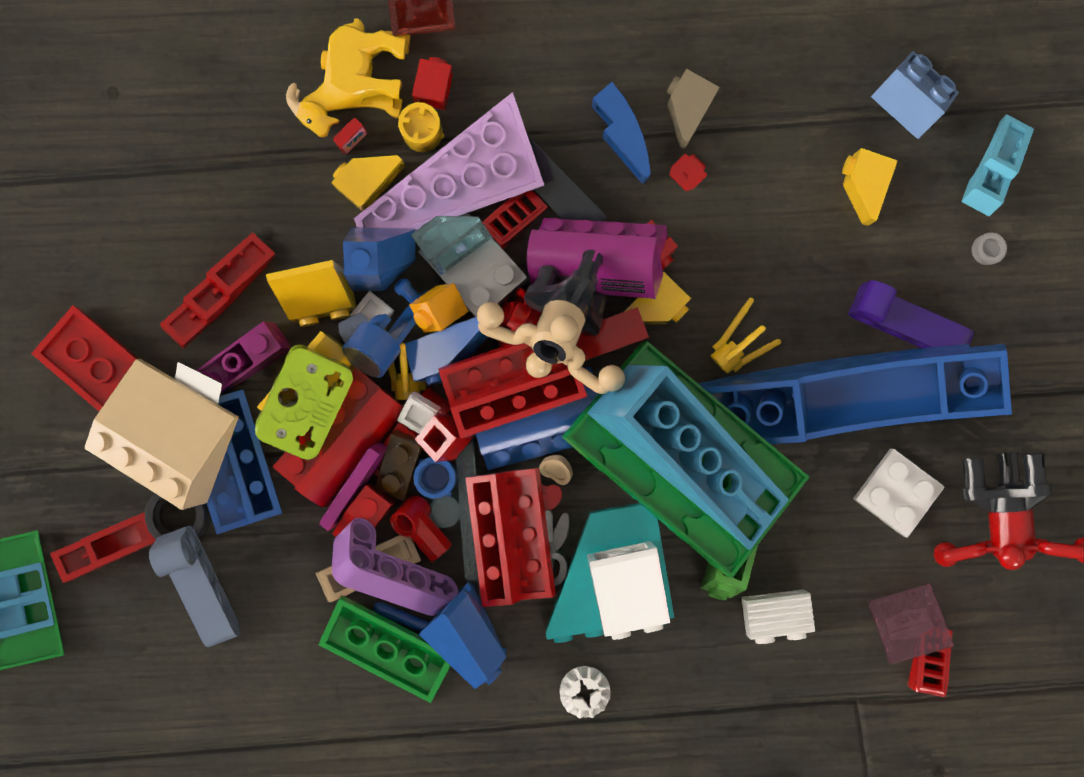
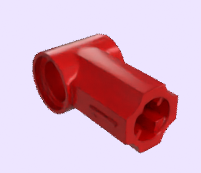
[390,495,452,562]

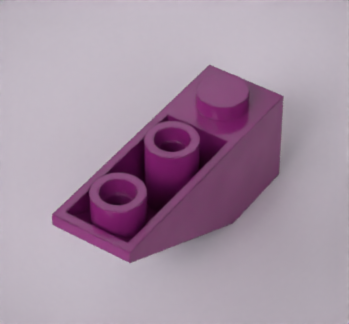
[196,321,292,395]

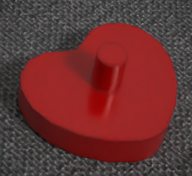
[541,483,562,511]

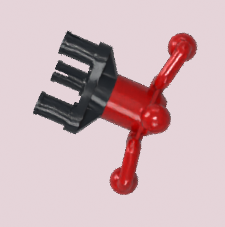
[933,452,1084,570]

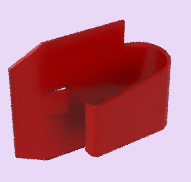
[669,153,707,191]

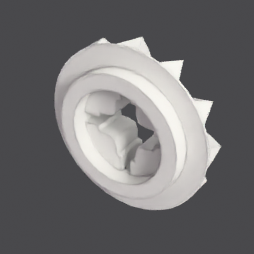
[560,666,610,719]

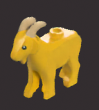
[286,19,410,138]

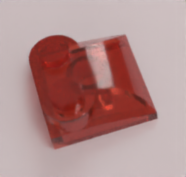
[388,0,456,37]

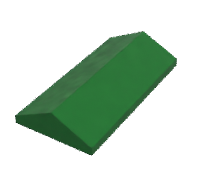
[318,595,451,703]

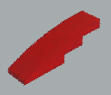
[160,232,276,349]
[576,307,649,361]

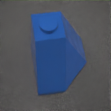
[343,227,416,291]
[419,581,506,689]

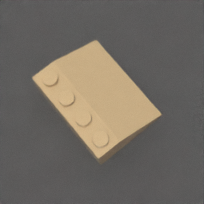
[85,359,239,510]

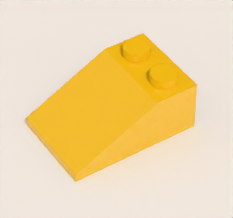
[266,260,356,327]

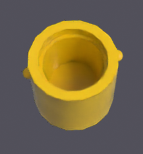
[398,102,445,152]

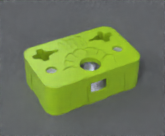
[255,345,353,460]

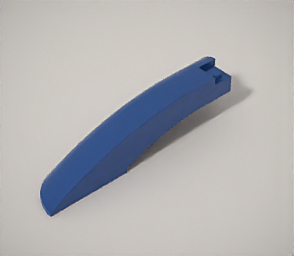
[698,344,1012,444]

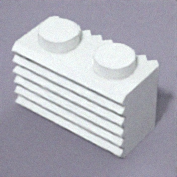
[741,589,815,644]

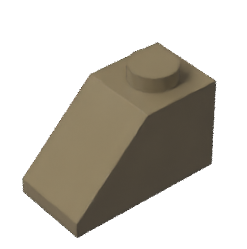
[667,69,720,150]

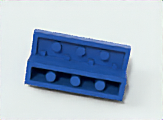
[476,366,598,470]
[207,390,282,534]

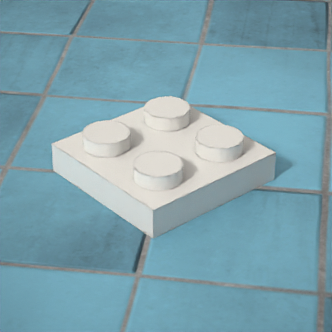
[853,449,945,538]

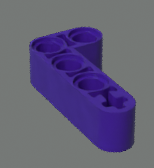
[848,280,975,348]

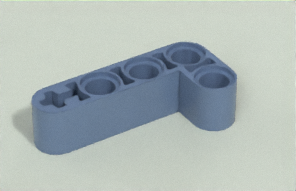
[149,525,240,648]

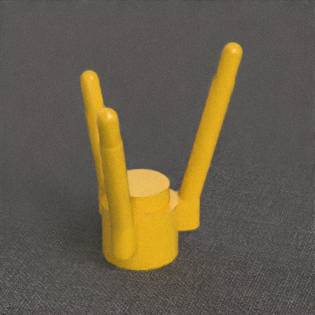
[710,298,781,374]
[384,329,426,400]

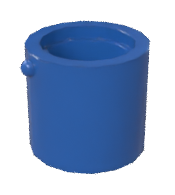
[413,457,458,499]

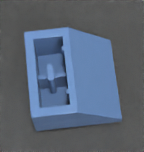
[871,51,959,139]

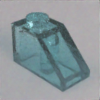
[411,216,492,275]

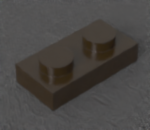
[375,430,423,501]

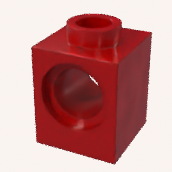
[412,57,453,111]

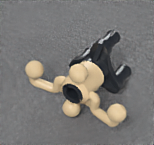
[477,249,625,394]

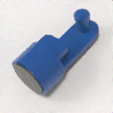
[342,279,428,378]

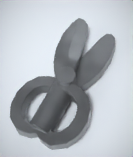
[545,510,570,586]

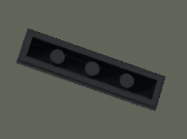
[527,134,608,222]

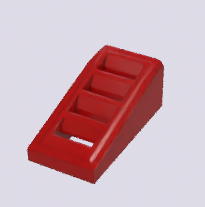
[480,190,548,250]
[908,624,953,697]

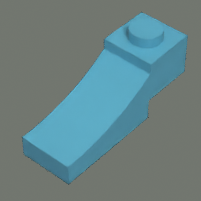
[961,114,1034,216]

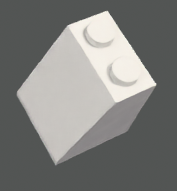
[587,541,670,640]

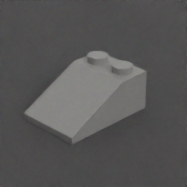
[419,213,527,317]

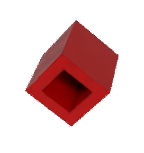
[415,415,474,462]

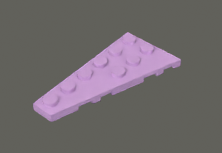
[354,92,544,231]

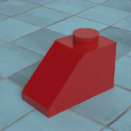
[332,484,396,537]

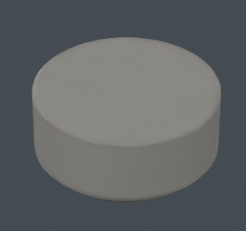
[972,232,1007,265]

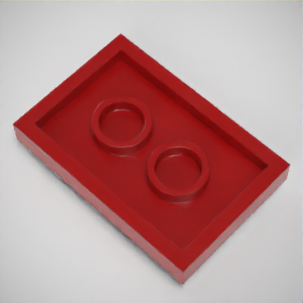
[31,305,139,412]

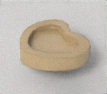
[539,455,573,485]

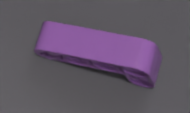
[332,518,458,616]

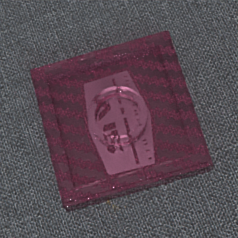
[868,584,954,665]

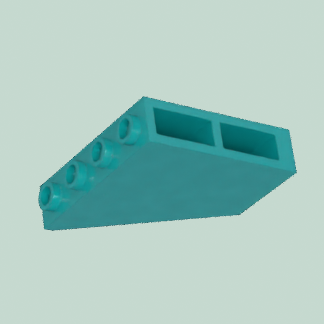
[546,503,674,643]

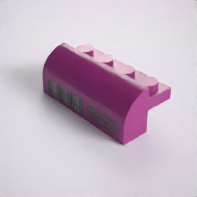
[527,218,668,299]

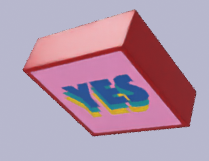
[333,118,368,155]

